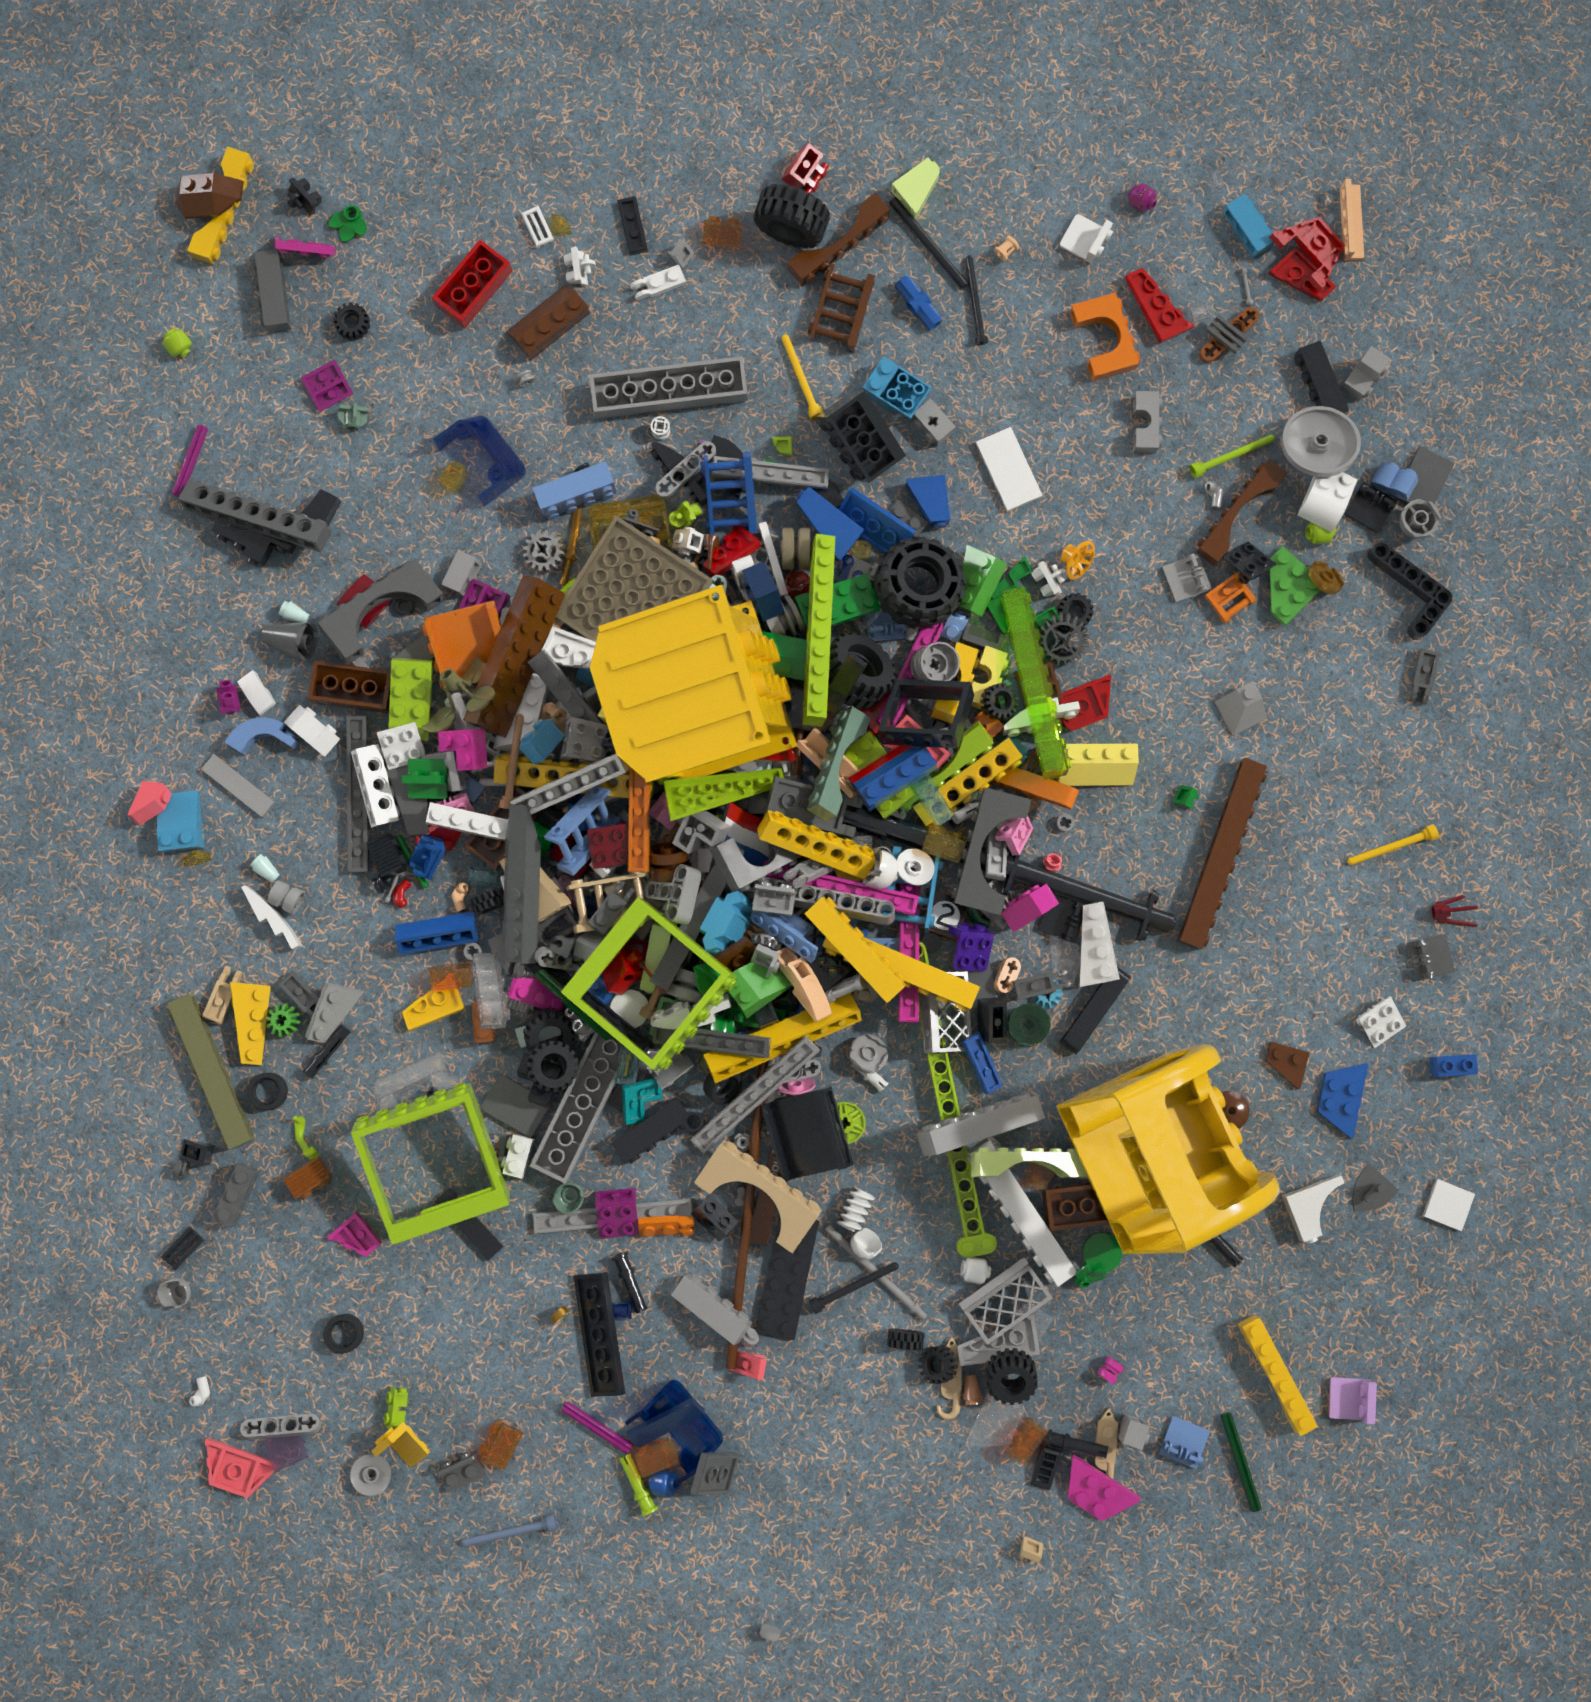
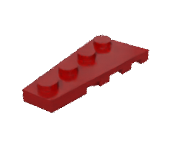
[1124,268,1194,343]

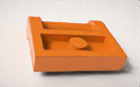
[1204,572,1256,624]

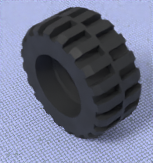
[753,184,830,249]
[828,633,896,709]

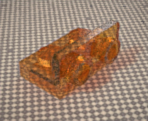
[702,216,743,248]
[479,1418,523,1470]
[634,1437,681,1478]

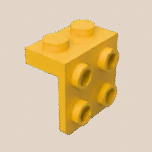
[371,1422,429,1467]

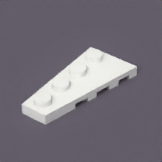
[542,627,596,669]
[1080,902,1120,987]

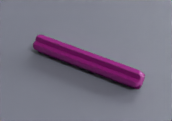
[172,424,208,497]
[562,1402,632,1454]

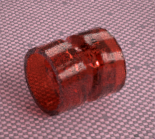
[784,571,810,602]

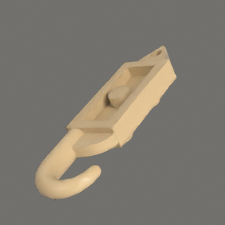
[937,1337,962,1420]
[1094,1408,1118,1479]

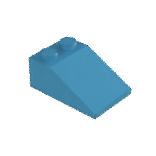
[157,790,204,853]

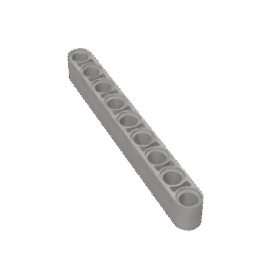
[724,877,895,925]

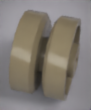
[780,527,810,571]

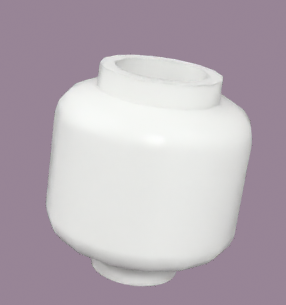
[960,1257,991,1284]

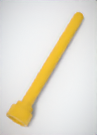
[782,334,823,421]
[1347,824,1439,865]

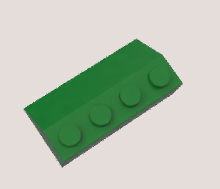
[762,631,807,681]

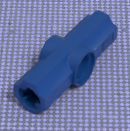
[895,275,943,331]

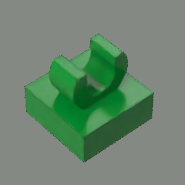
[1173,785,1199,809]

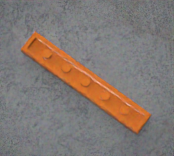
[628,766,650,872]

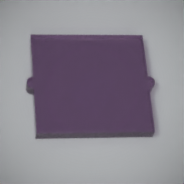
[263,1426,309,1473]

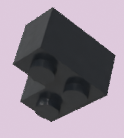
[517,1053,562,1108]

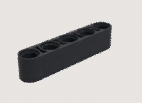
[1060,966,1131,1055]

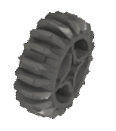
[1037,613,1090,665]

